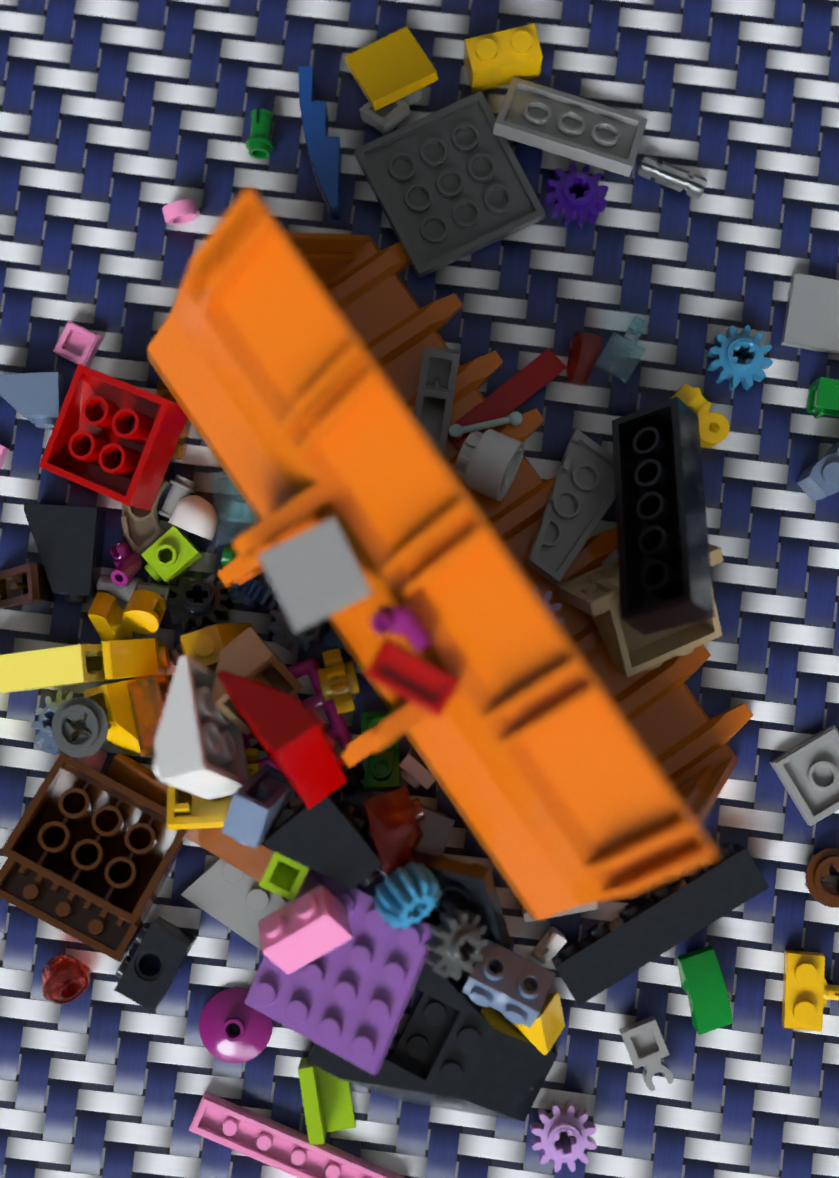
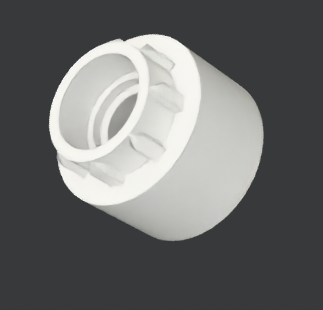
[455,429,525,501]

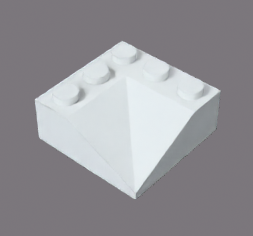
[153,655,250,801]

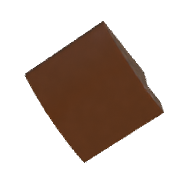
[0,752,190,962]

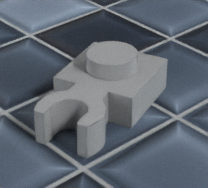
[359,89,423,135]
[619,1016,674,1091]

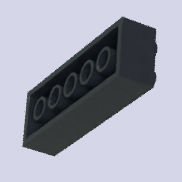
[612,397,714,635]

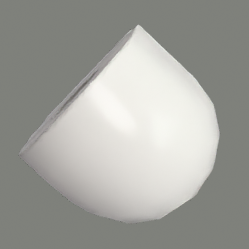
[168,495,218,541]

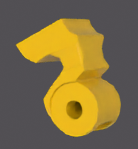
[671,383,730,448]
[87,589,167,641]

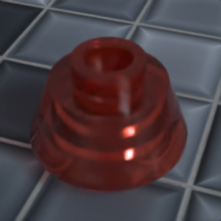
[41,954,92,1004]

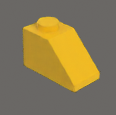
[180,622,252,672]
[102,638,170,680]

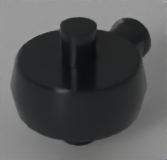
[338,760,365,796]

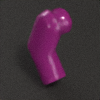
[110,541,142,586]
[370,605,434,652]

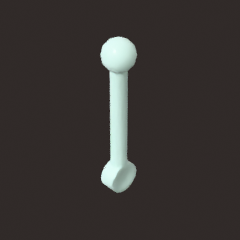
[449,411,523,440]

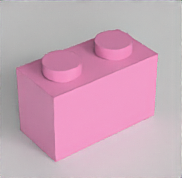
[258,885,353,974]

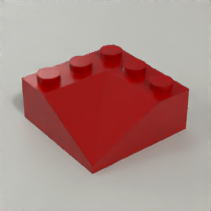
[38,363,187,511]
[215,670,347,809]

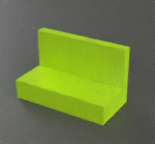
[298,1057,356,1146]

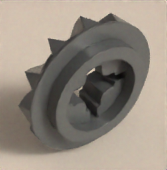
[51,697,112,758]

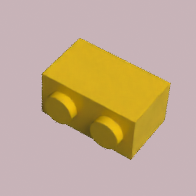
[464,23,543,93]

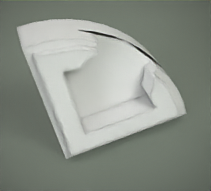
[531,926,567,964]

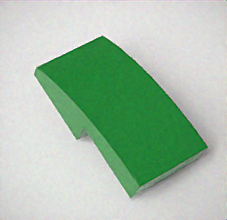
[361,711,400,790]
[677,945,733,1035]

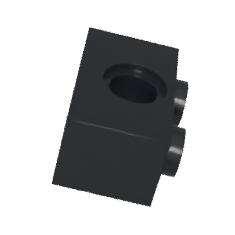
[114,916,197,1012]

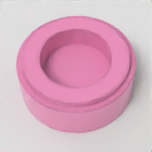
[162,199,200,225]

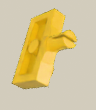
[781,950,839,1031]

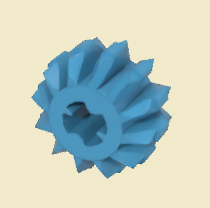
[373,862,442,929]

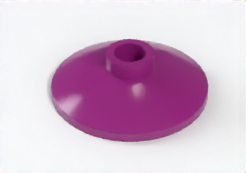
[199,987,273,1063]

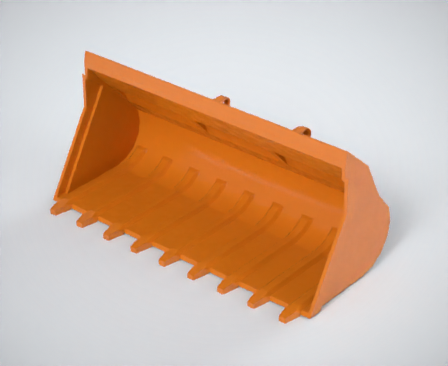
[147,186,753,920]

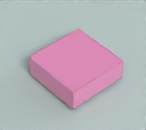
[53,320,103,367]

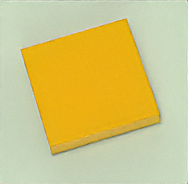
[344,26,438,111]

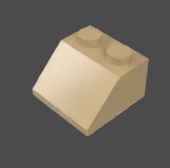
[210,627,303,736]

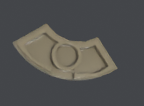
[121,477,171,558]

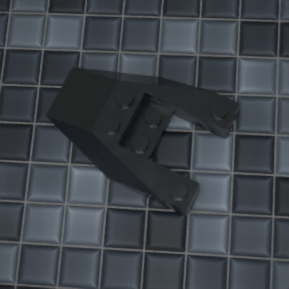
[307,950,558,1122]

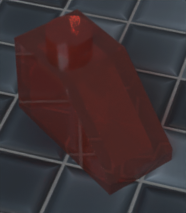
[363,786,426,875]

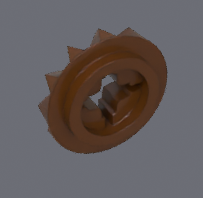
[804,848,839,908]

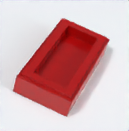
[364,637,461,718]

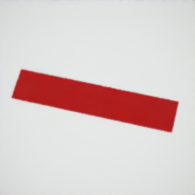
[448,349,567,450]

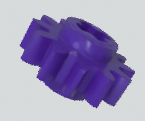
[544,163,609,229]

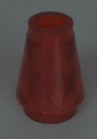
[565,331,604,387]

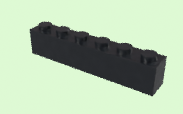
[551,843,769,1006]

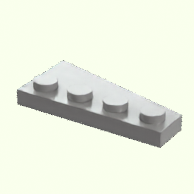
[525,428,615,585]

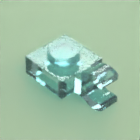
[595,315,648,383]

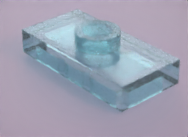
[211,471,254,545]

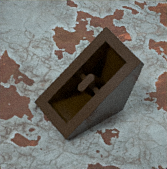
[0,563,55,609]

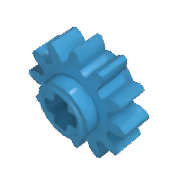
[706,325,773,391]

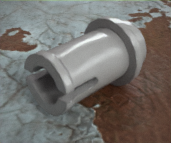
[158,475,197,519]

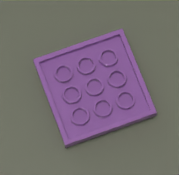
[244,869,435,1075]

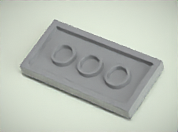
[493,76,647,177]

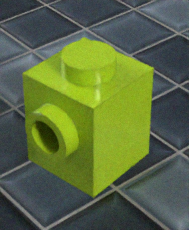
[141,526,204,585]

